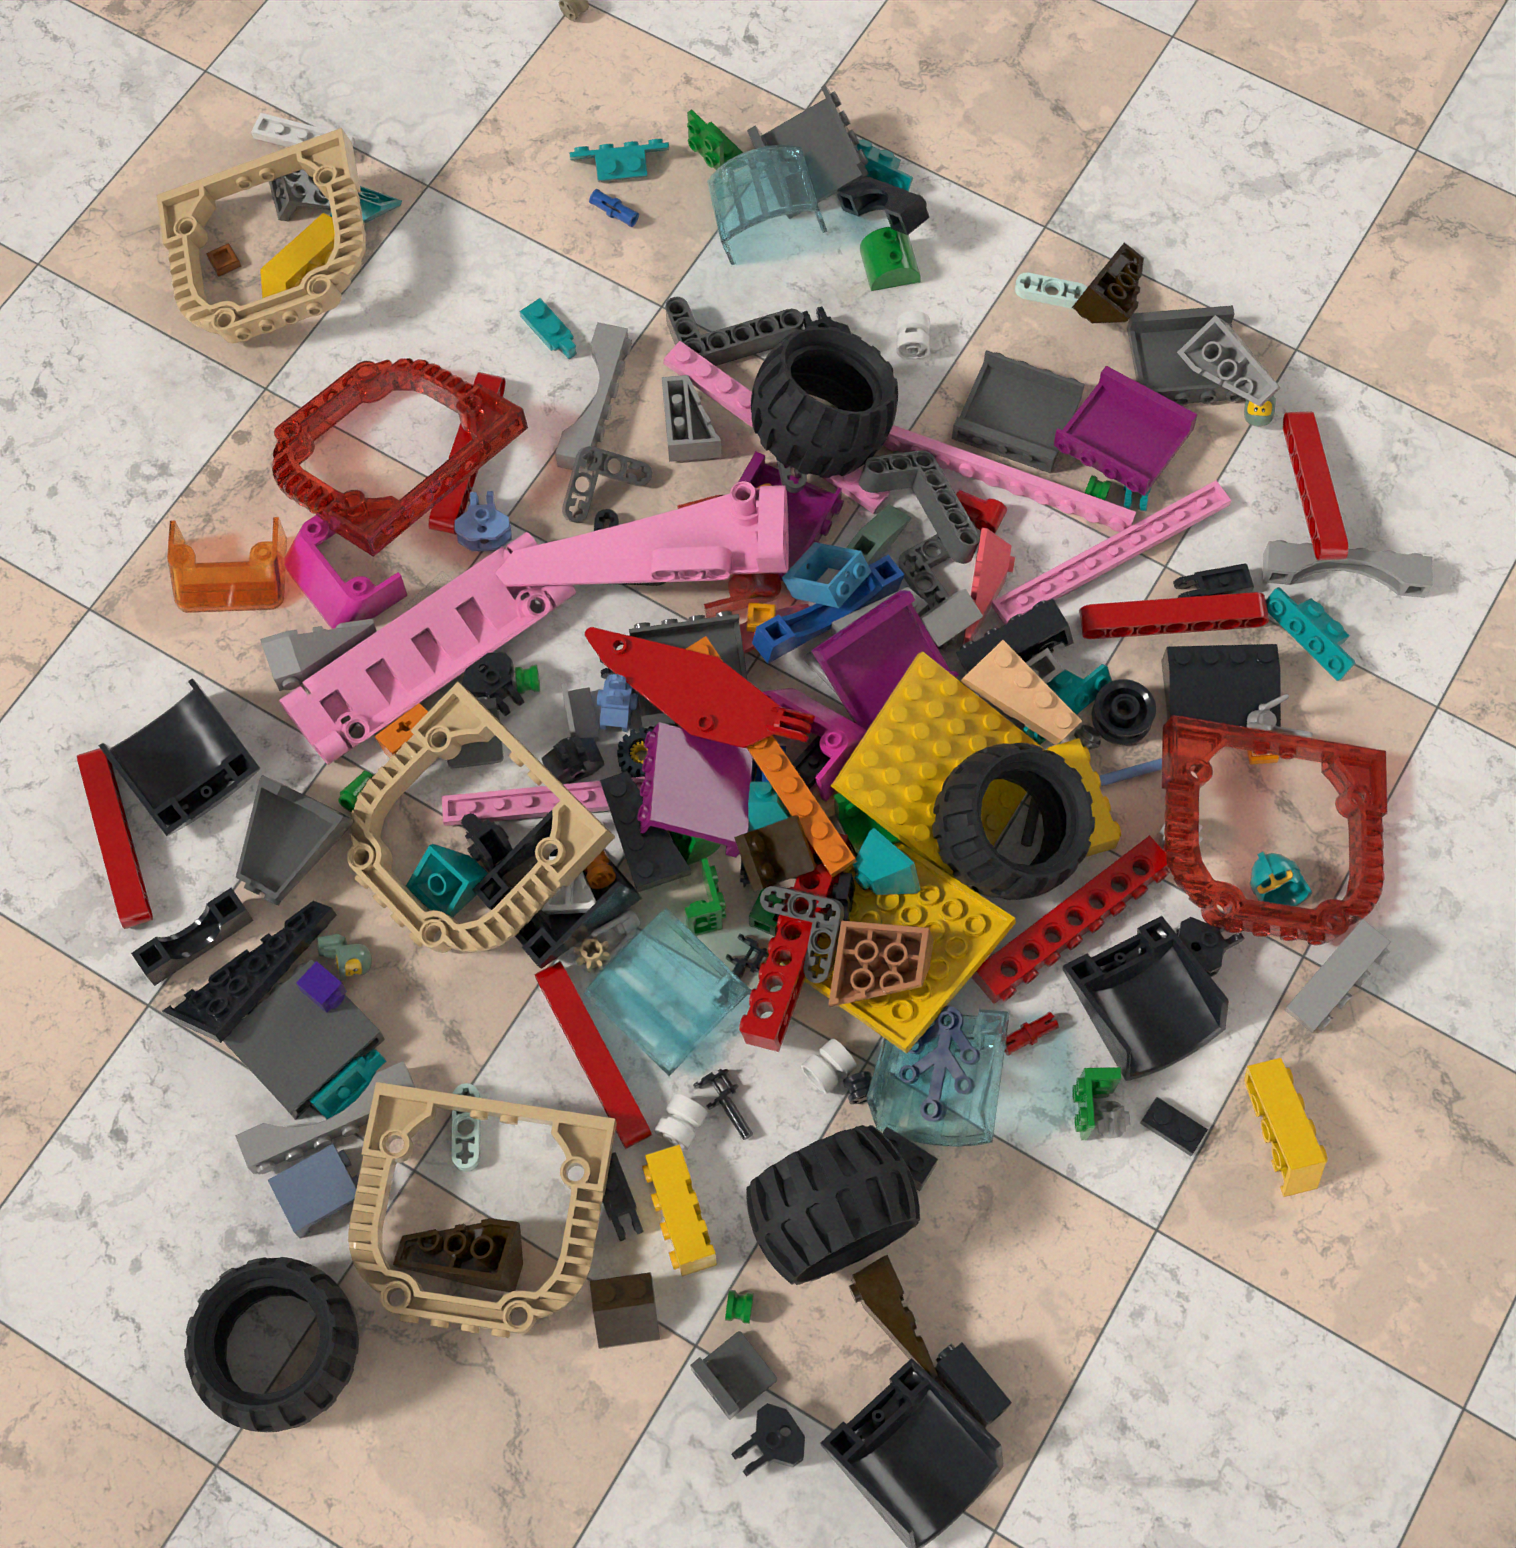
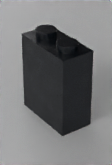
[935,1342,1012,1428]

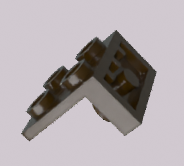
[734,815,817,892]

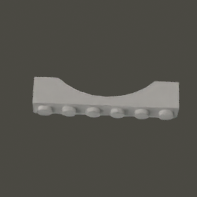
[555,322,632,473]
[1263,540,1432,598]
[235,1061,416,1174]

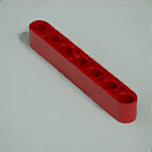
[428,372,506,535]
[1283,411,1348,561]
[1079,592,1269,639]
[77,748,153,929]
[534,961,652,1149]

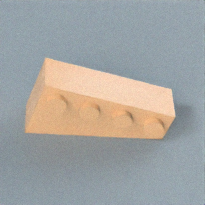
[960,640,1082,745]

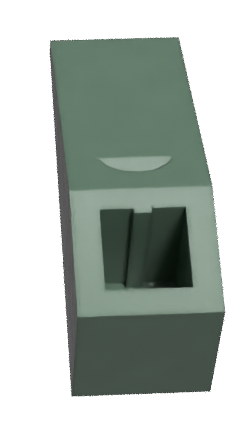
[846,504,911,565]

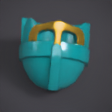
[1250,851,1312,916]

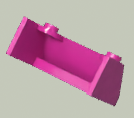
[284,499,408,629]
[763,688,867,802]

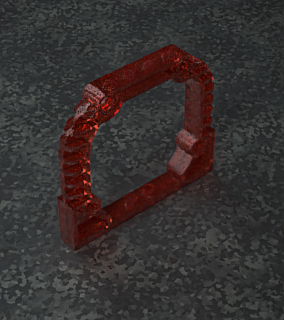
[272,358,528,557]
[1162,715,1387,945]

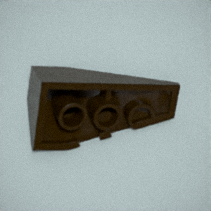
[1072,242,1144,324]
[393,1218,523,1292]
[849,1255,938,1380]

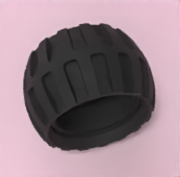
[751,326,898,478]
[932,743,1095,900]
[746,1125,920,1285]
[184,1257,359,1432]

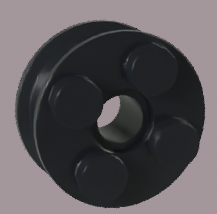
[1091,679,1156,745]

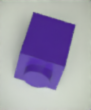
[296,961,347,1013]

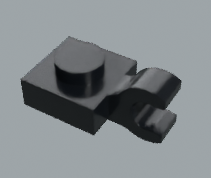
[827,872,855,921]

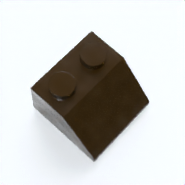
[590,1272,660,1349]

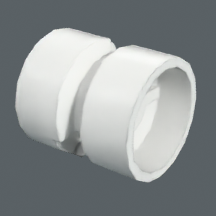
[897,311,930,360]
[801,1038,857,1094]
[654,1094,708,1150]

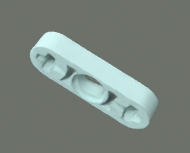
[1015,273,1087,309]
[451,1083,481,1172]

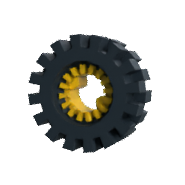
[617,728,653,778]

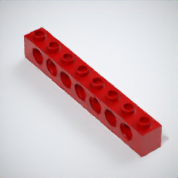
[739,833,851,1052]
[972,835,1173,1004]

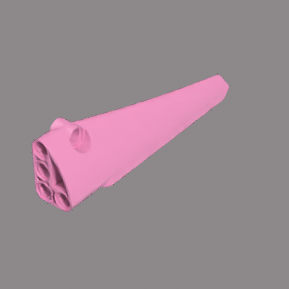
[495,481,789,587]

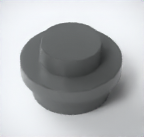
[1074,725,1102,749]

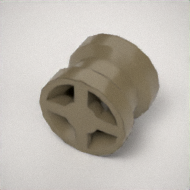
[558,0,589,21]

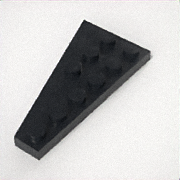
[162,900,337,1043]

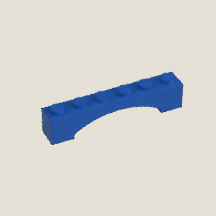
[752,555,905,664]

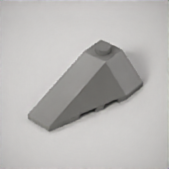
[1177,315,1280,407]
[260,619,377,691]

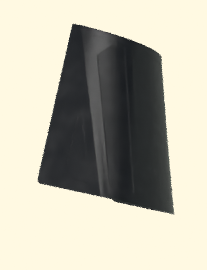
[98,678,261,836]
[472,810,642,969]
[1062,916,1229,1081]
[820,1358,1004,1548]

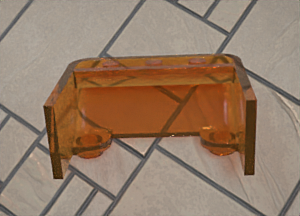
[167,517,287,613]

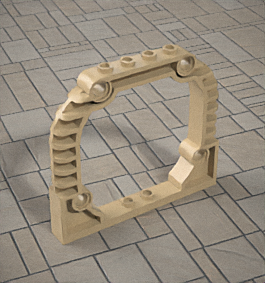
[156,128,366,344]
[347,682,615,953]
[348,1082,617,1338]

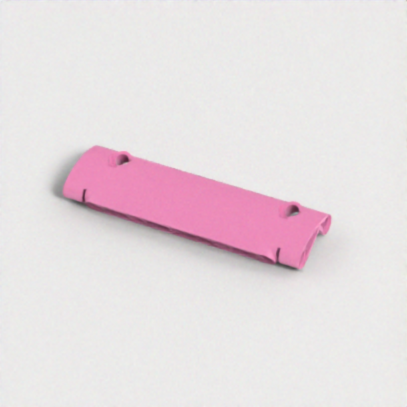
[279,532,576,765]

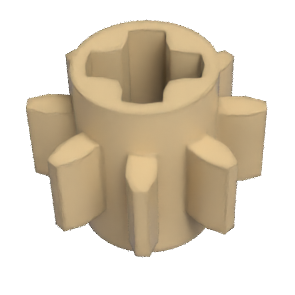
[574,936,611,973]

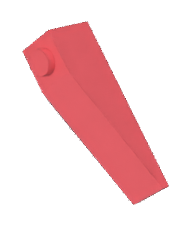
[963,528,1015,644]

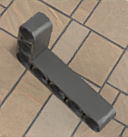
[665,296,803,366]
[859,451,980,564]

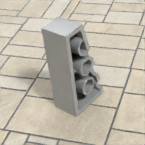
[1285,919,1391,1033]

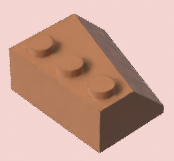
[829,921,934,1007]

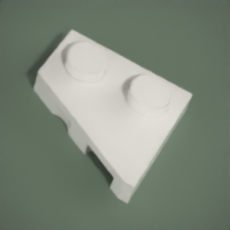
[542,856,596,915]

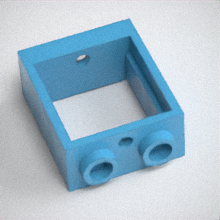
[782,542,871,608]

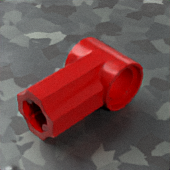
[956,490,1007,534]

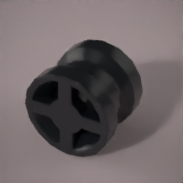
[843,1071,878,1105]

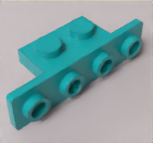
[569,139,669,181]
[856,139,913,191]
[1266,587,1355,681]
[1023,664,1112,745]

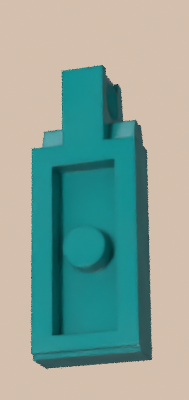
[519,298,577,359]
[309,1048,387,1120]

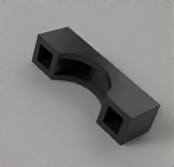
[837,176,930,235]
[131,888,254,986]

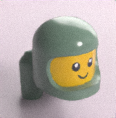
[1244,395,1276,427]
[317,934,372,981]

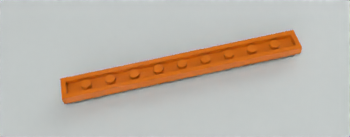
[686,636,857,877]

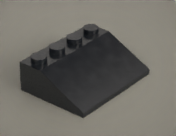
[1161,644,1281,736]

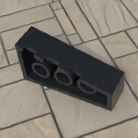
[956,598,1074,674]
[600,771,691,892]

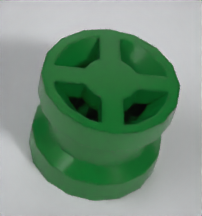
[1085,475,1112,501]
[515,665,540,694]
[725,1289,754,1324]

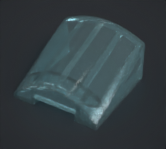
[707,145,828,265]
[583,908,752,1076]
[867,1009,1009,1147]

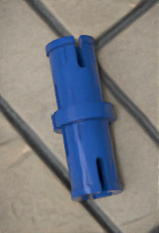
[589,189,639,227]

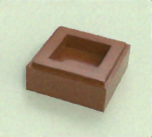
[206,243,241,277]

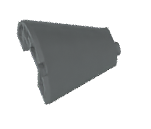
[236,775,354,906]

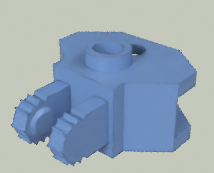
[455,491,512,552]
[597,674,638,732]

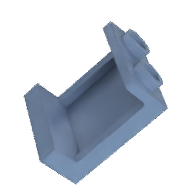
[268,1144,359,1238]

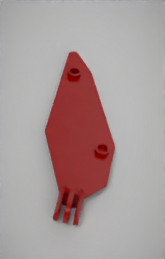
[585,627,815,748]

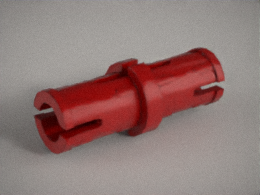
[999,1012,1059,1056]

